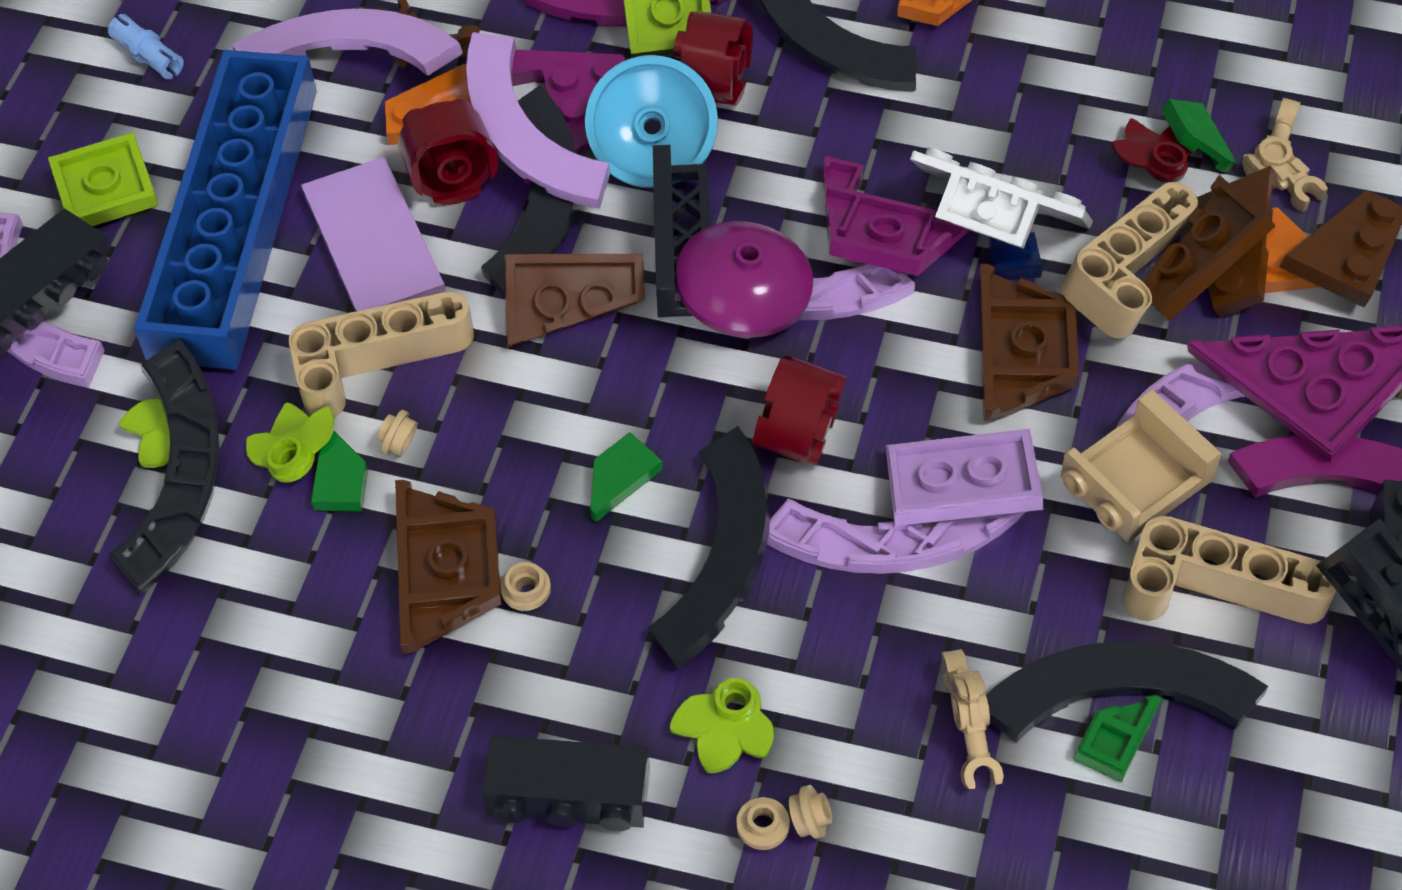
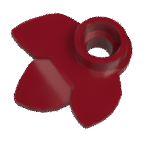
[1111,118,1192,182]

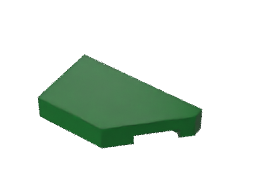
[1161,99,1236,173]
[311,430,368,512]
[590,432,663,522]
[1074,695,1162,783]

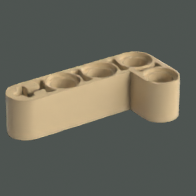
[1061,182,1198,338]
[289,292,474,417]
[1123,516,1336,624]

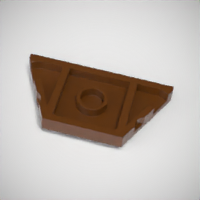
[979,264,1079,421]
[395,479,502,654]

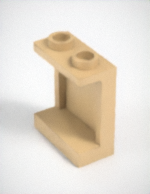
[1060,389,1222,543]

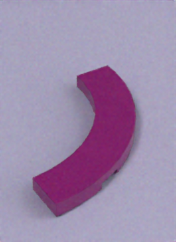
[1228,435,1402,498]

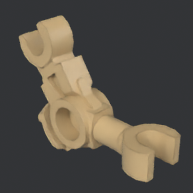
[1242,97,1328,213]
[941,649,1004,789]

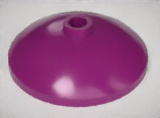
[675,221,813,338]

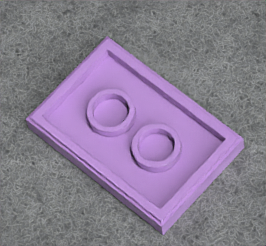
[885,429,1043,526]

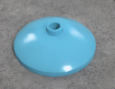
[585,55,718,188]

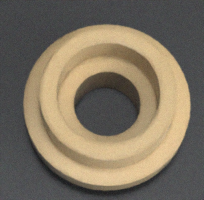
[377,410,418,457]
[501,562,551,611]
[789,785,832,839]
[736,797,790,850]

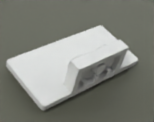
[910,147,1093,249]

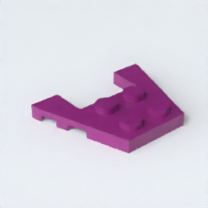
[512,49,625,185]
[822,156,970,276]

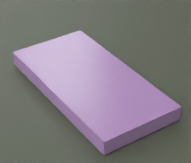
[301,157,446,312]

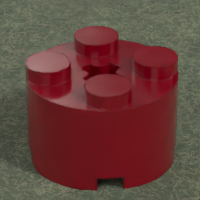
[674,11,753,105]
[398,99,498,205]
[752,355,848,466]

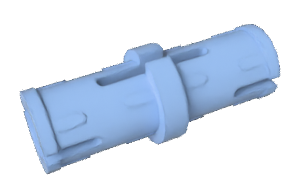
[108,14,184,79]

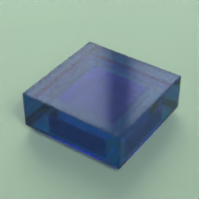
[989,232,1043,280]

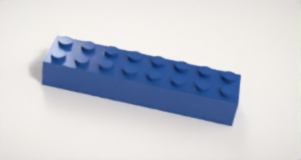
[134,50,317,370]

